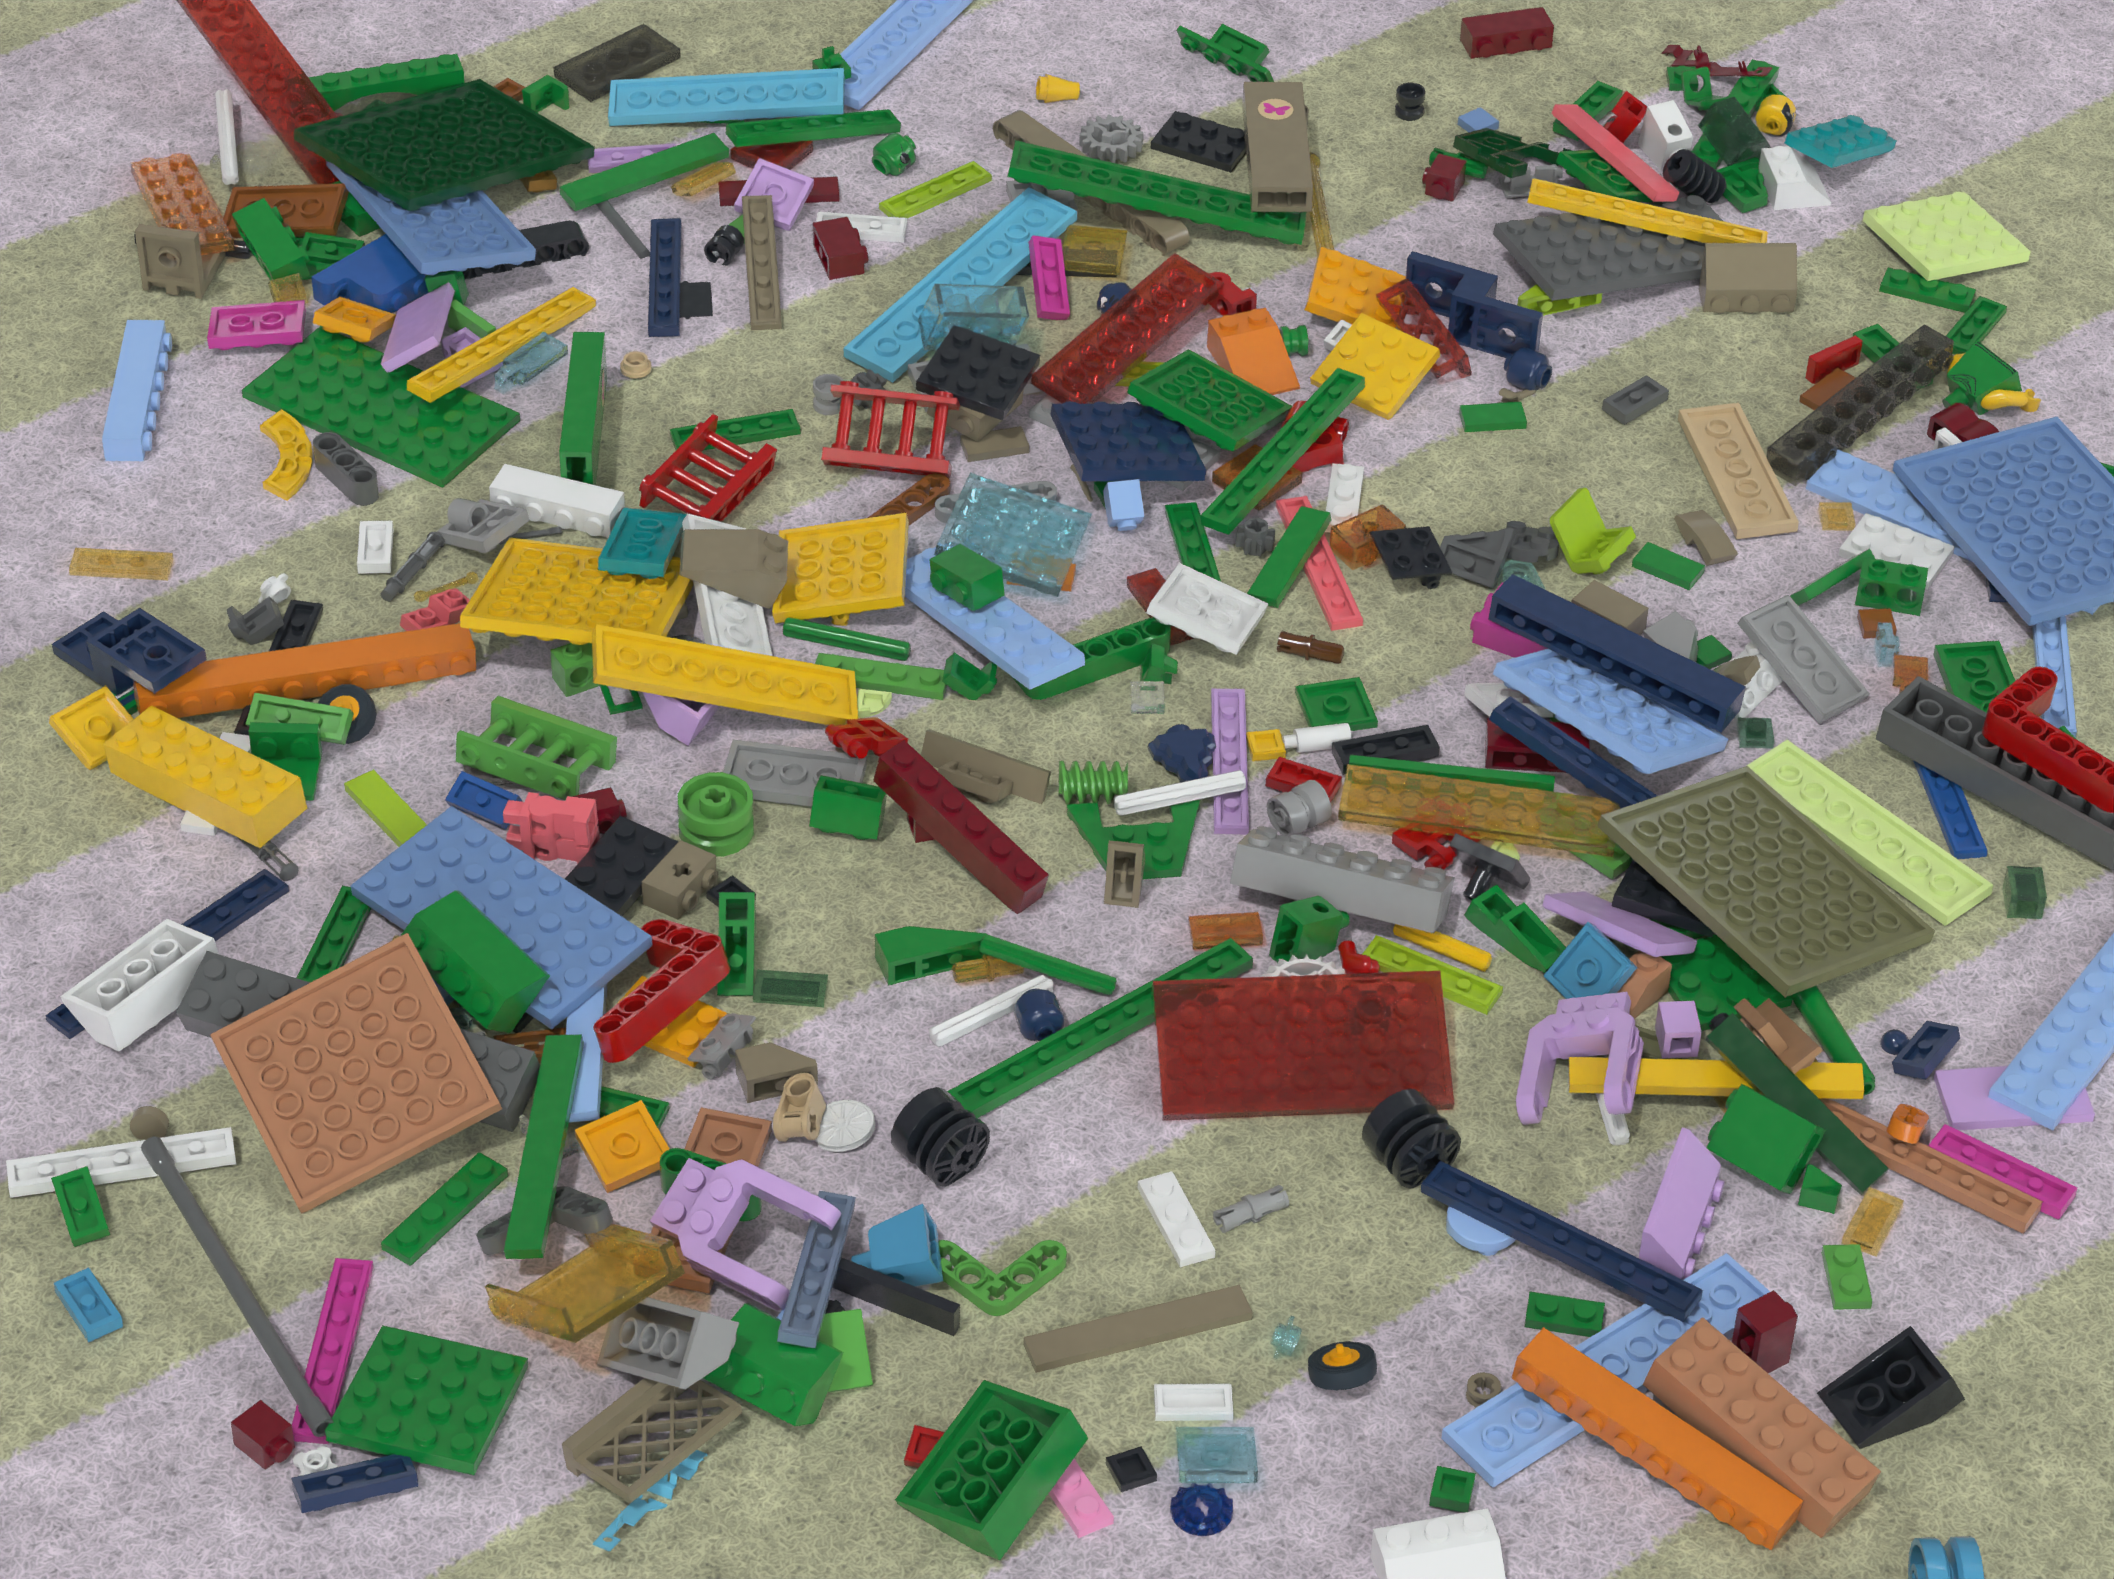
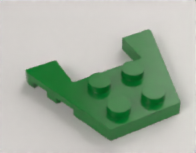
[1067,799,1200,879]

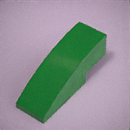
[1464,884,1566,973]

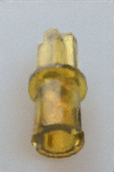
[952,954,1024,983]

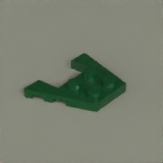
[1453,128,1573,178]

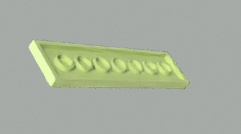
[1747,740,1993,926]

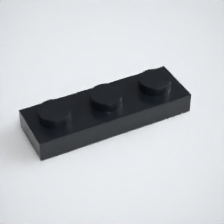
[1332,725,1440,775]

